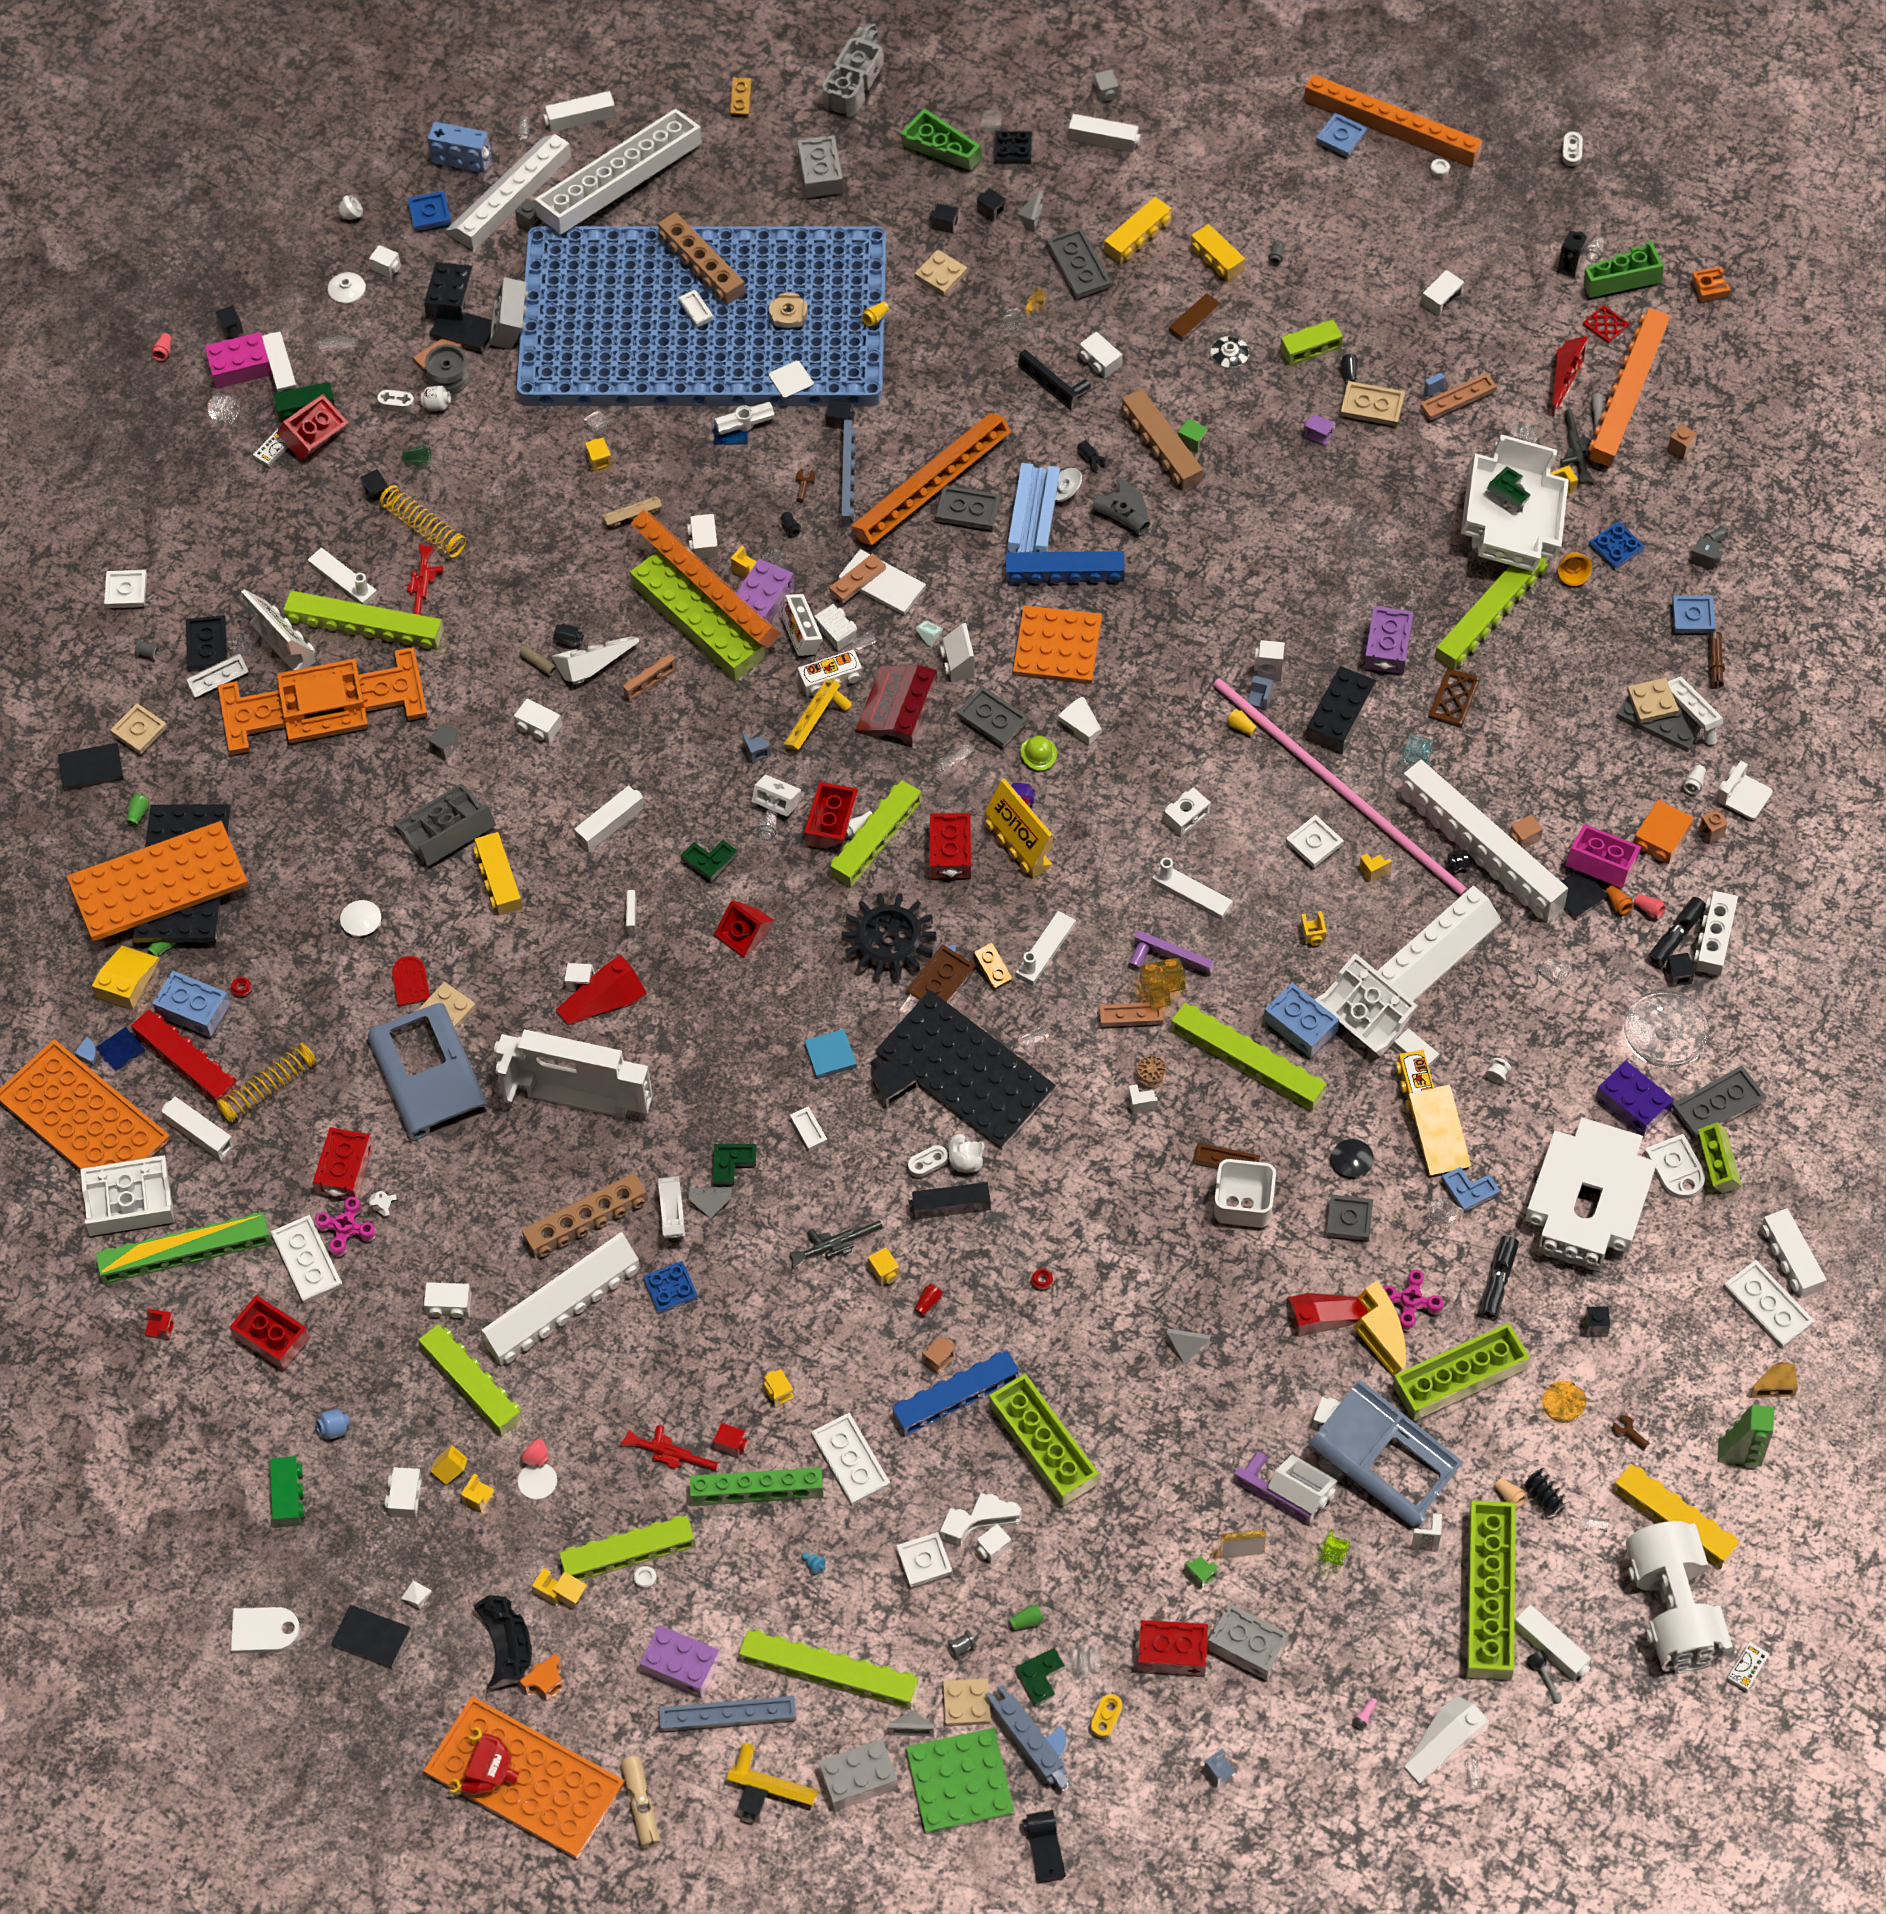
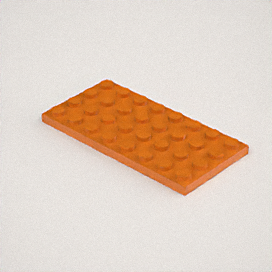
[66,821,249,942]
[0,1039,171,1171]
[423,1696,625,1860]

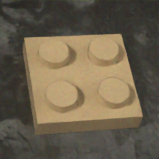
[914,250,968,296]
[1627,678,1679,723]
[110,703,168,755]
[417,982,476,1030]
[943,1678,991,1727]

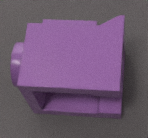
[1304,414,1335,446]

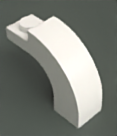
[658,1176,685,1238]

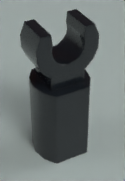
[1077,440,1107,472]

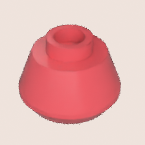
[521,1438,549,1467]

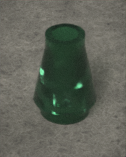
[402,444,432,464]

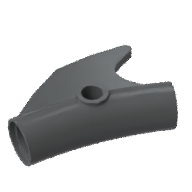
[1093,477,1150,535]

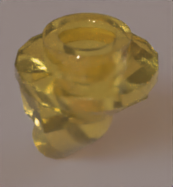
[1025,287,1047,313]

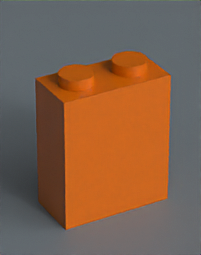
[1633,800,1694,864]

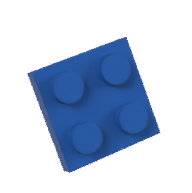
[408,191,452,231]

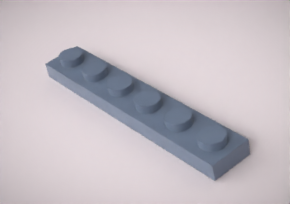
[842,420,856,527]
[660,1696,796,1732]

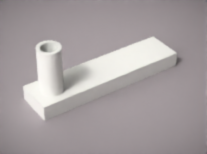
[308,548,378,605]
[1668,676,1723,745]
[1152,857,1233,920]
[1016,911,1076,986]

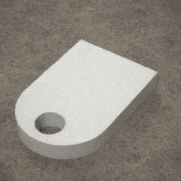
[1645,1134,1705,1199]
[231,1607,300,1654]

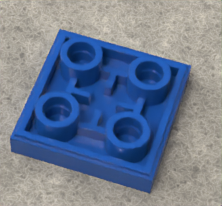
[1589,521,1645,570]
[643,1261,699,1315]

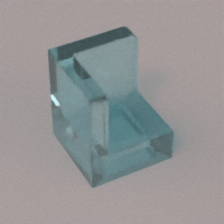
[1404,735,1433,765]

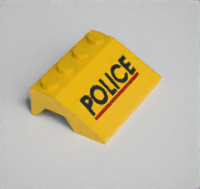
[984,779,1053,878]

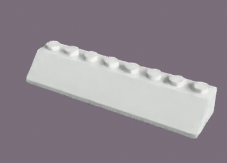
[445,134,571,251]
[1377,886,1502,1002]
[482,1232,640,1366]

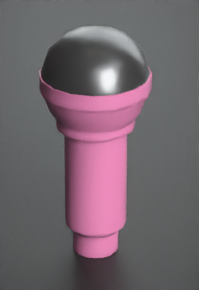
[1353,1698,1377,1729]

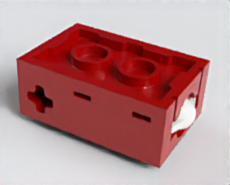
[930,813,971,879]
[312,1127,373,1199]
[1136,1620,1208,1676]

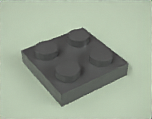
[1326,1194,1373,1241]

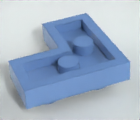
[1441,1167,1501,1213]

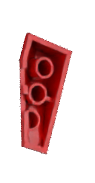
[1551,336,1588,417]
[556,955,647,1026]
[1287,1293,1369,1337]

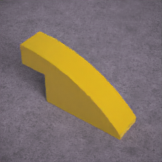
[1353,1281,1406,1377]

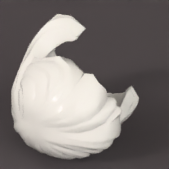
[948,1134,985,1173]

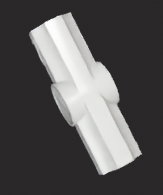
[714,402,775,435]

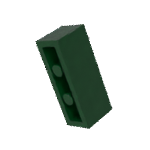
[273,381,336,423]

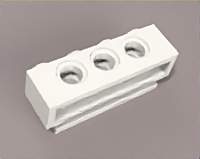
[1694,891,1738,976]

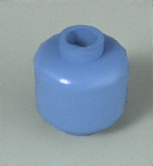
[316,1409,350,1440]

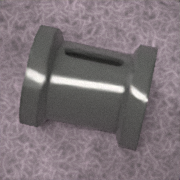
[135,639,160,660]
[948,1630,977,1658]

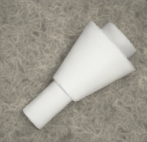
[845,811,872,839]

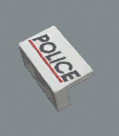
[1411,1514,1442,1552]

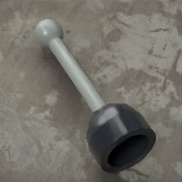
[1527,1650,1562,1703]

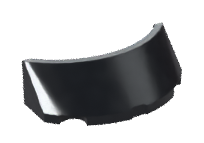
[473,1595,532,1689]

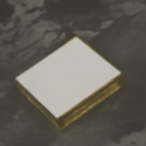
[1220,1529,1266,1559]

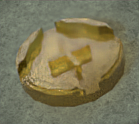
[1542,1380,1586,1423]

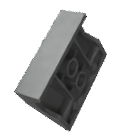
[393,784,496,866]

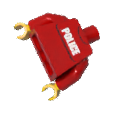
[449,1728,519,1796]

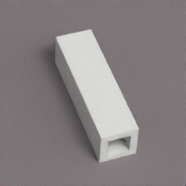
[543,91,616,132]
[1069,114,1141,152]
[262,331,297,392]
[574,786,644,852]
[161,1097,234,1161]
[1515,1604,1591,1681]

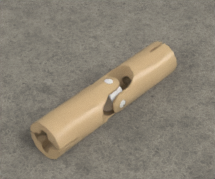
[621,1756,661,1849]

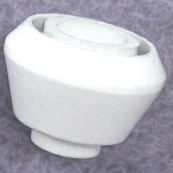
[338,196,363,220]

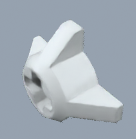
[369,1191,397,1216]

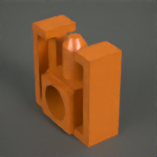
[1692,266,1730,302]

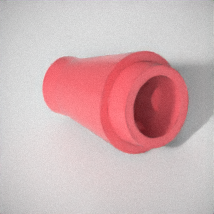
[151,333,172,361]
[1634,894,1666,919]

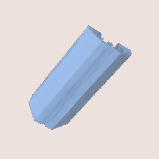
[1008,463,1060,552]

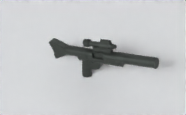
[1560,409,1594,485]
[790,1220,883,1269]

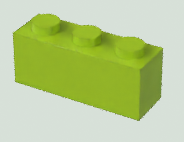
[1280,319,1343,366]
[1698,1122,1742,1194]

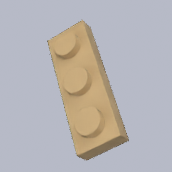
[601,496,662,527]

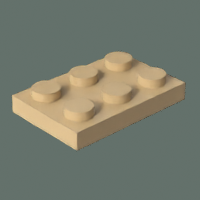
[1340,381,1405,426]

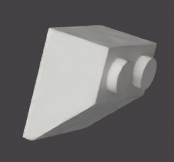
[940,623,975,682]

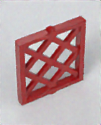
[1582,304,1630,344]

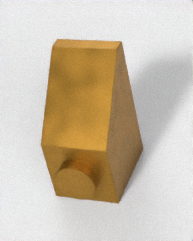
[1751,1362,1798,1398]

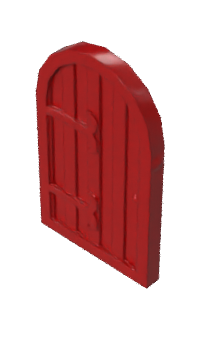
[392,956,430,1007]

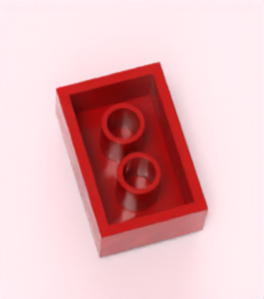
[229,1295,310,1371]

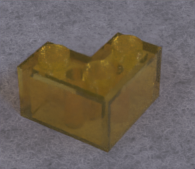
[1139,958,1186,1010]

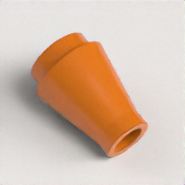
[1606,885,1634,915]

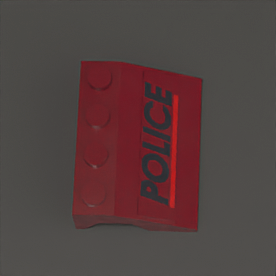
[855,665,937,747]

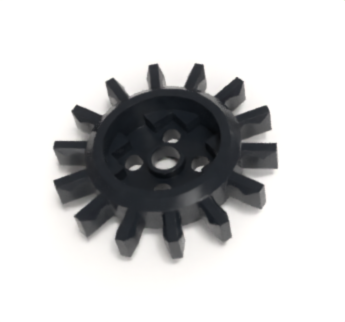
[842,893,937,980]

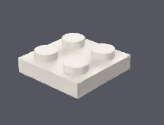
[104,570,147,608]
[1286,815,1344,868]
[896,1532,953,1588]

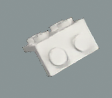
[1718,761,1773,820]

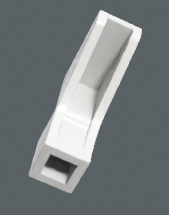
[940,1493,1022,1547]

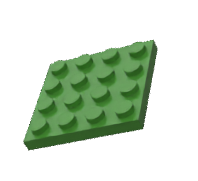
[906,1728,1015,1834]

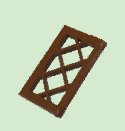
[1429,668,1481,728]

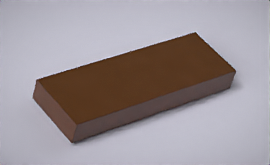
[1169,293,1221,341]
[1193,1143,1260,1169]

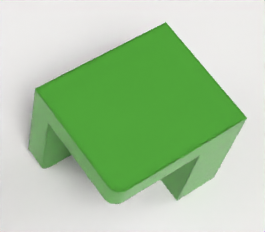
[1178,419,1207,453]
[1184,1556,1219,1589]

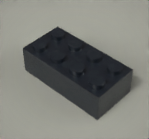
[1306,666,1377,754]

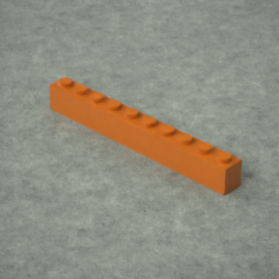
[1304,74,1482,167]
[1588,307,1671,467]
[851,413,1011,545]
[631,509,781,648]

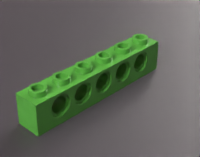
[690,1467,824,1506]

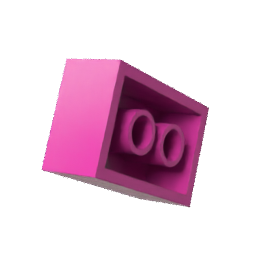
[205,332,272,389]
[1565,824,1641,888]

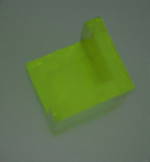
[1322,1529,1350,1567]

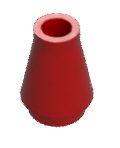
[914,1283,943,1316]

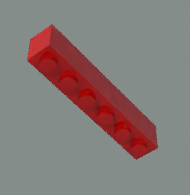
[131,1009,238,1106]

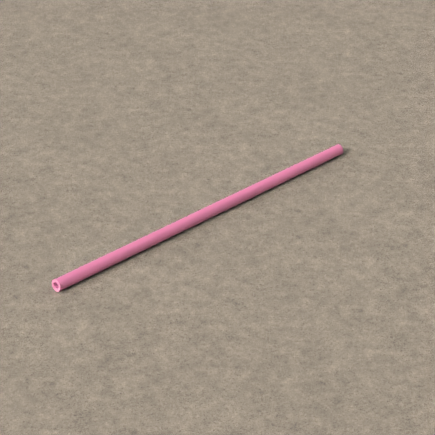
[1213,678,1468,896]

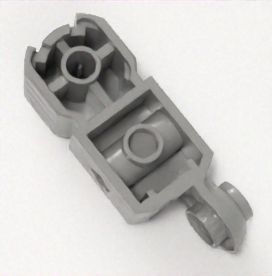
[822,24,884,118]

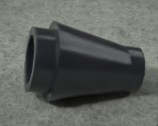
[1340,354,1359,384]

